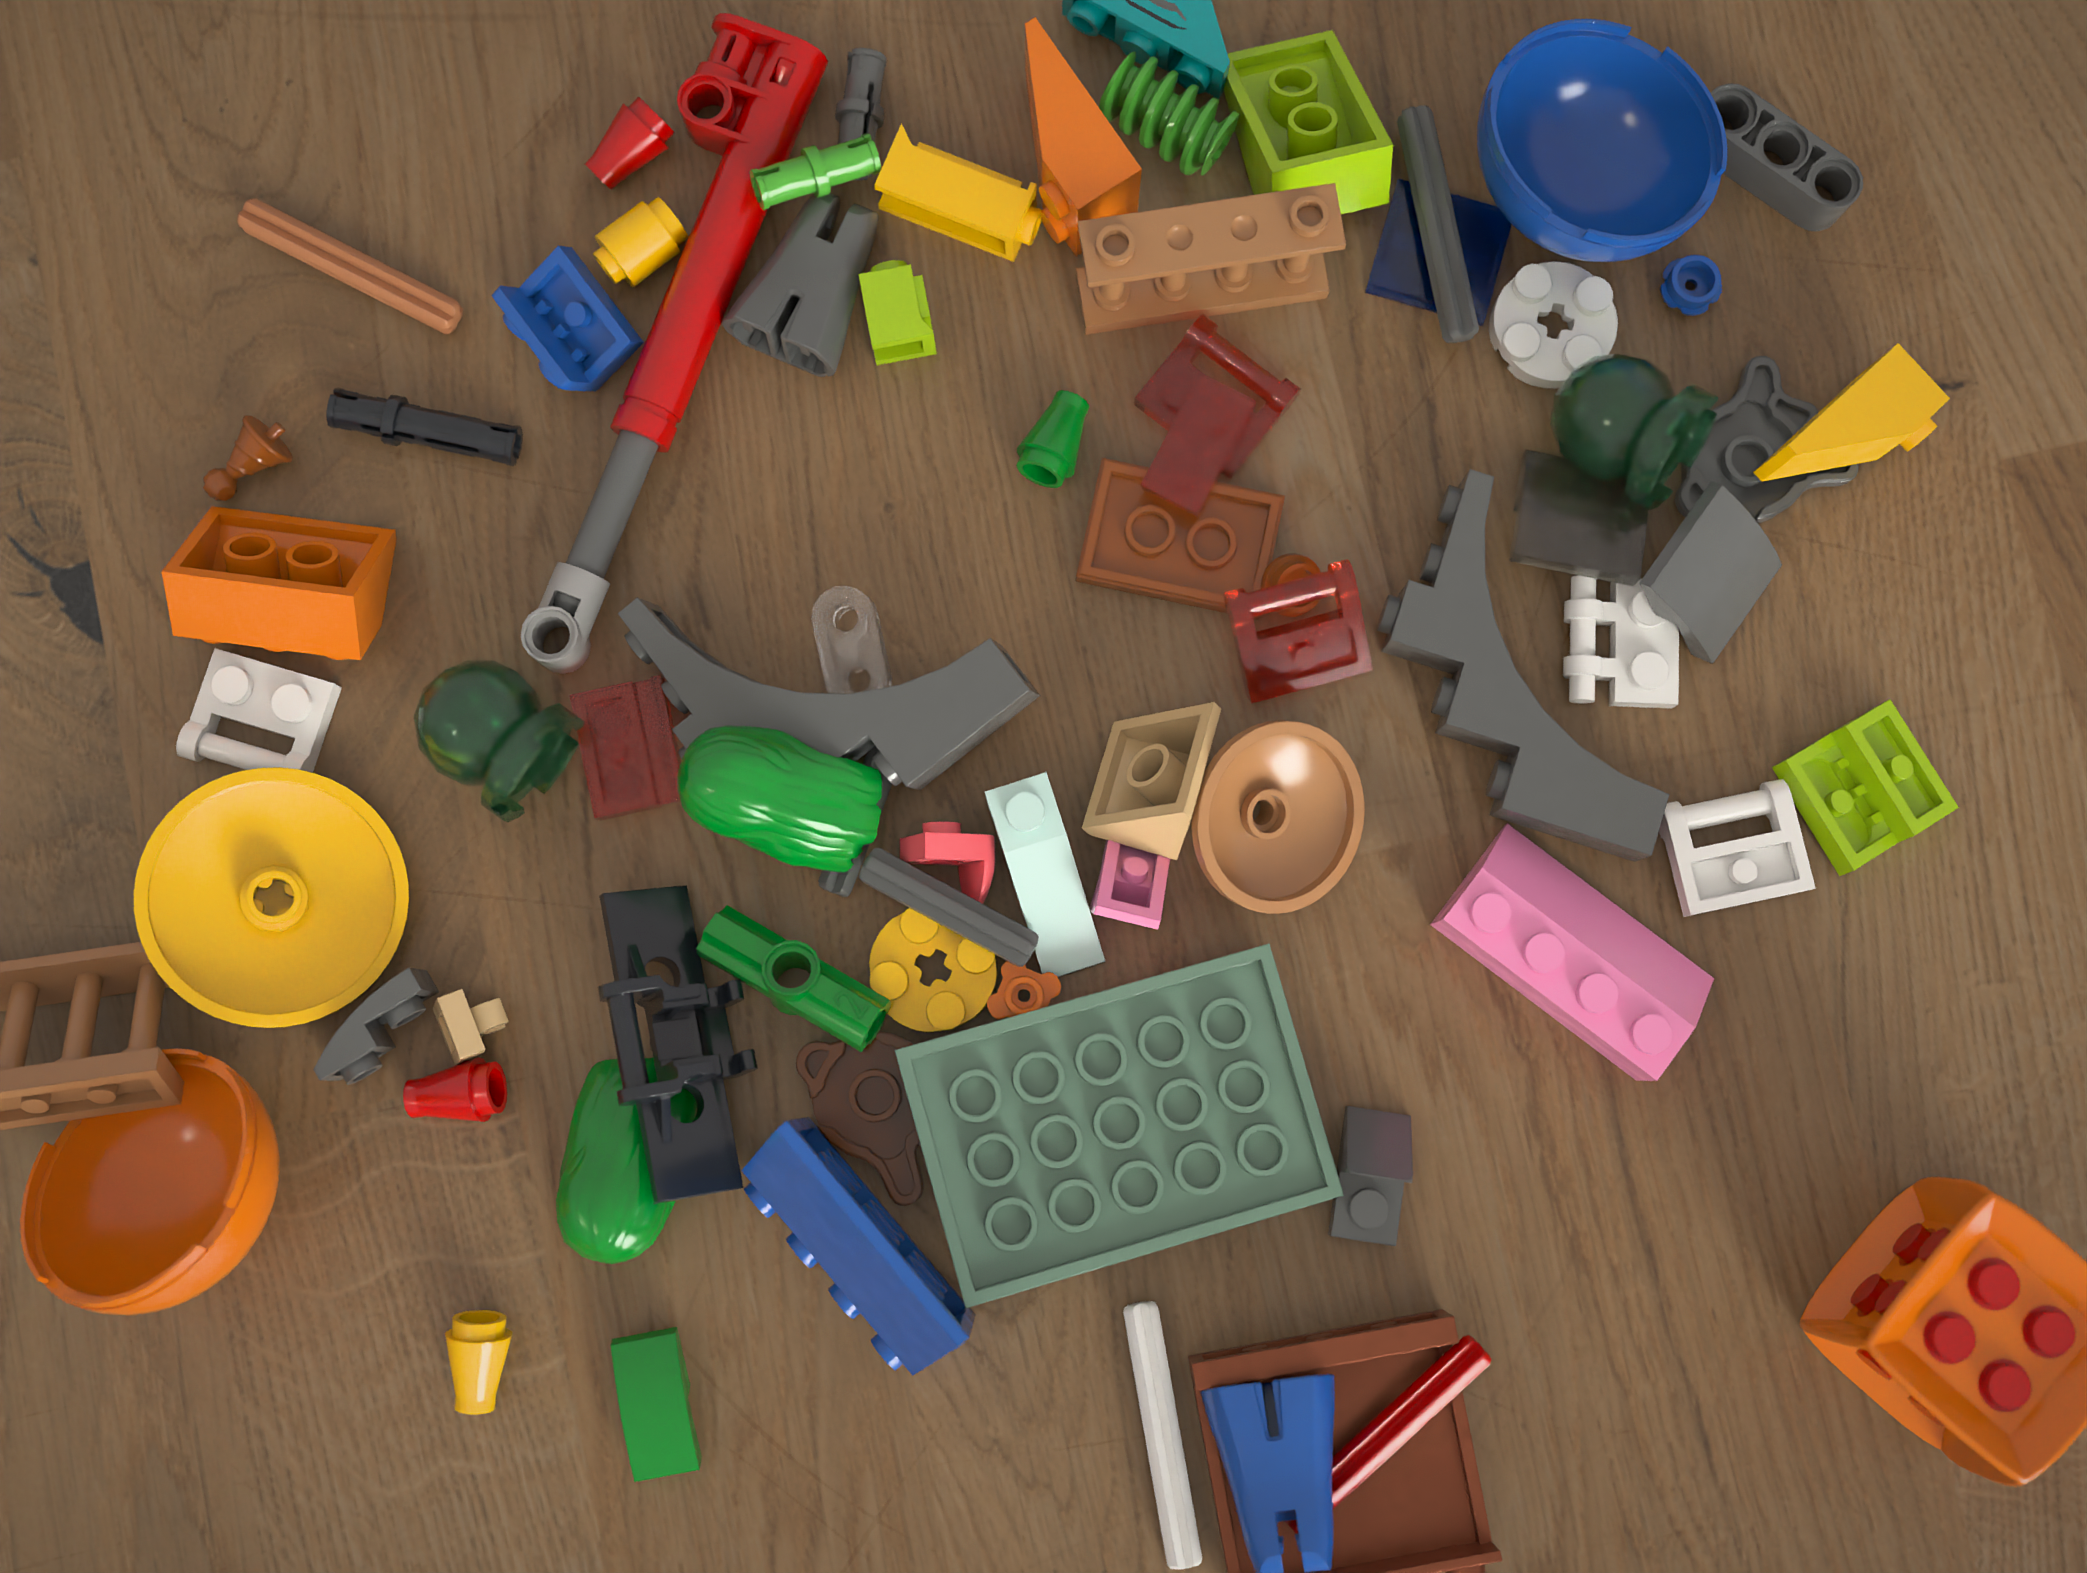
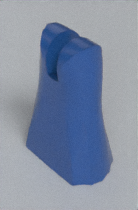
[1201,1374,1335,1573]

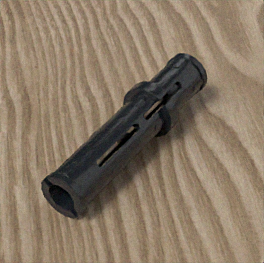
[326,387,523,466]

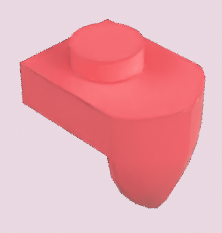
[900,822,996,904]

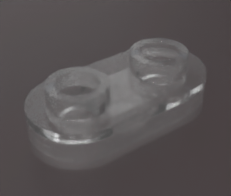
[811,586,892,694]

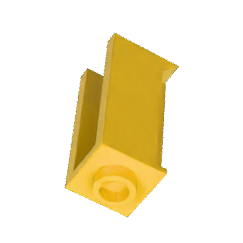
[874,123,1042,262]

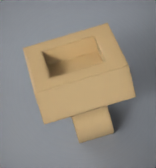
[433,989,509,1066]

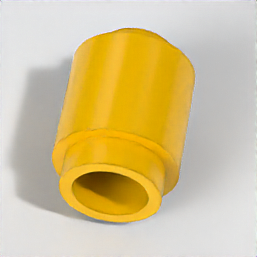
[593,197,689,287]

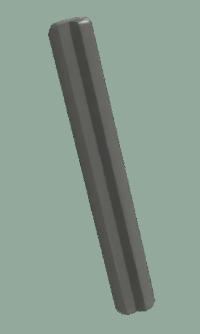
[1397,105,1479,343]

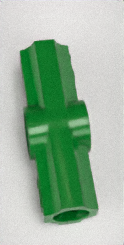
[696,905,891,1052]

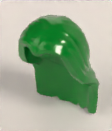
[677,725,882,873]
[556,1057,697,1264]

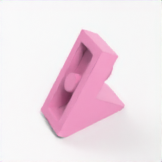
[1090,840,1170,930]

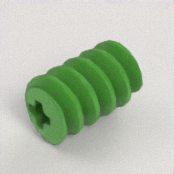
[1099,51,1240,176]

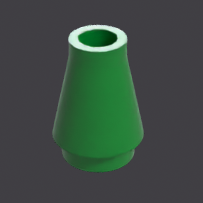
[1016,390,1089,488]

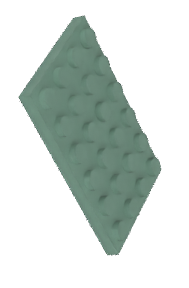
[895,944,1344,1308]

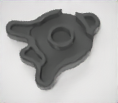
[1675,356,1859,523]

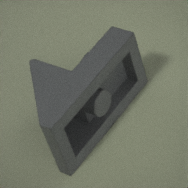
[1328,1106,1413,1246]

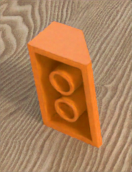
[161,506,396,660]

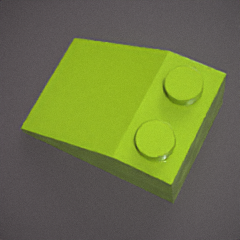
[1224,30,1393,214]

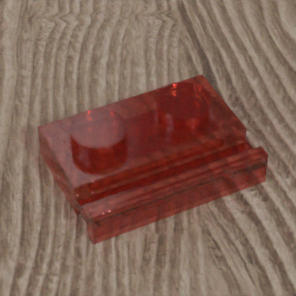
[570,675,681,821]

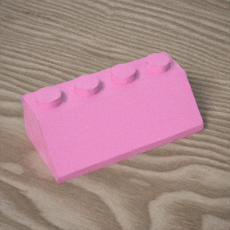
[1430,823,1714,1081]

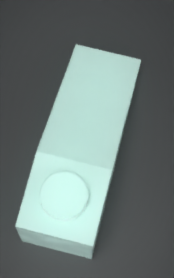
[985,772,1105,977]

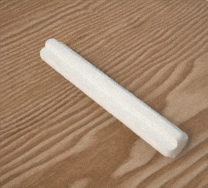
[1123,1301,1202,1569]

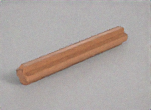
[237,199,463,334]

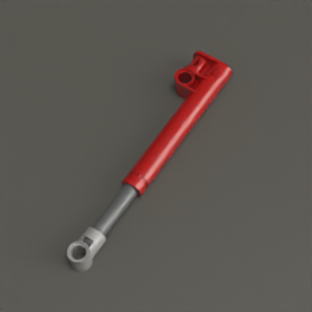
[521,13,828,674]

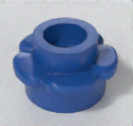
[1660,255,1722,316]

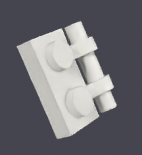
[1563,575,1679,709]

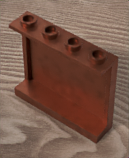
[1188,1309,1502,1573]

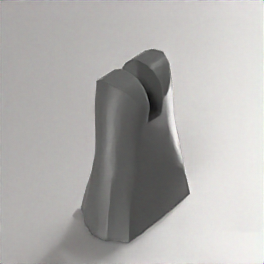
[722,193,879,377]

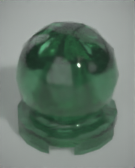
[1550,354,1718,510]
[413,660,585,822]

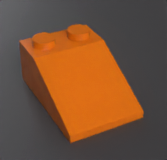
[1025,17,1142,257]

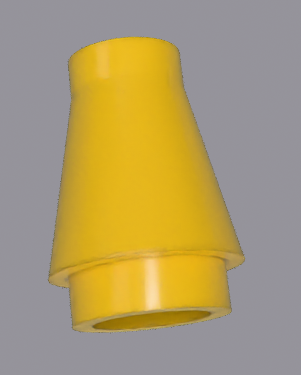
[445,1310,512,1415]

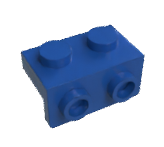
[492,245,644,392]

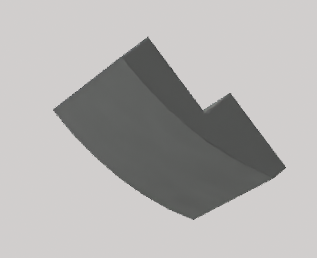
[1640,481,1782,664]

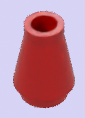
[585,96,675,190]
[403,1057,507,1122]

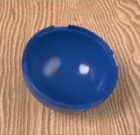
[1477,19,1727,262]

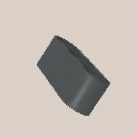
[1711,83,1863,231]

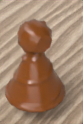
[203,415,293,501]

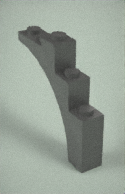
[1377,469,1670,862]
[618,597,1041,790]

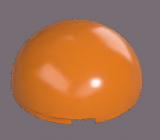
[20,1048,280,1315]

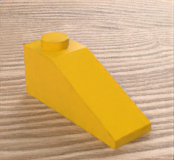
[1753,343,1950,482]

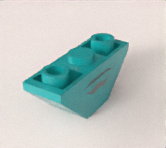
[1062,0,1230,99]

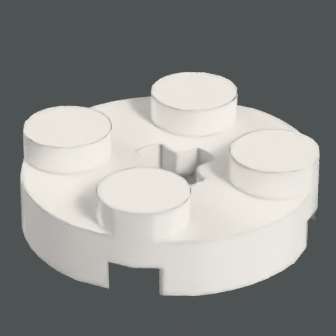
[1489,262,1618,389]

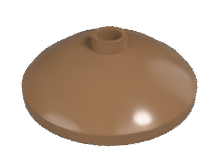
[1191,720,1365,914]

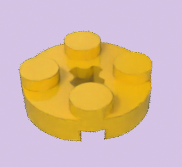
[869,908,997,1033]

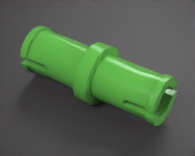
[749,133,881,210]

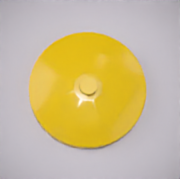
[134,767,409,1028]

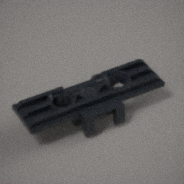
[598,885,758,1204]

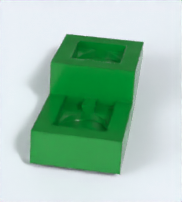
[611,1327,702,1482]

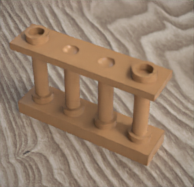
[1076,183,1346,335]
[0,941,184,1130]

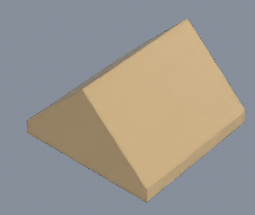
[1082,702,1221,860]

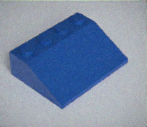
[741,1117,976,1376]

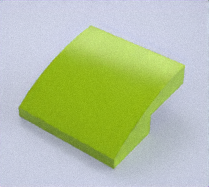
[1772,699,1959,876]

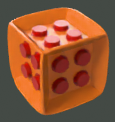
[1799,1177,2087,1487]

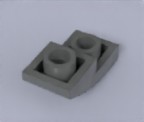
[313,967,439,1085]

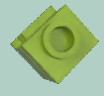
[858,260,937,365]

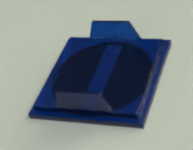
[1365,178,1512,326]

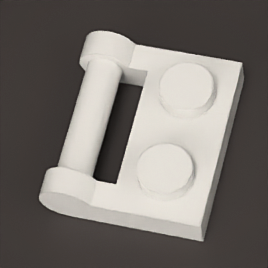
[176,648,342,773]
[1659,779,1816,917]

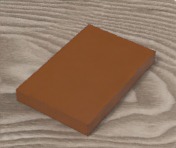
[1076,458,1285,620]

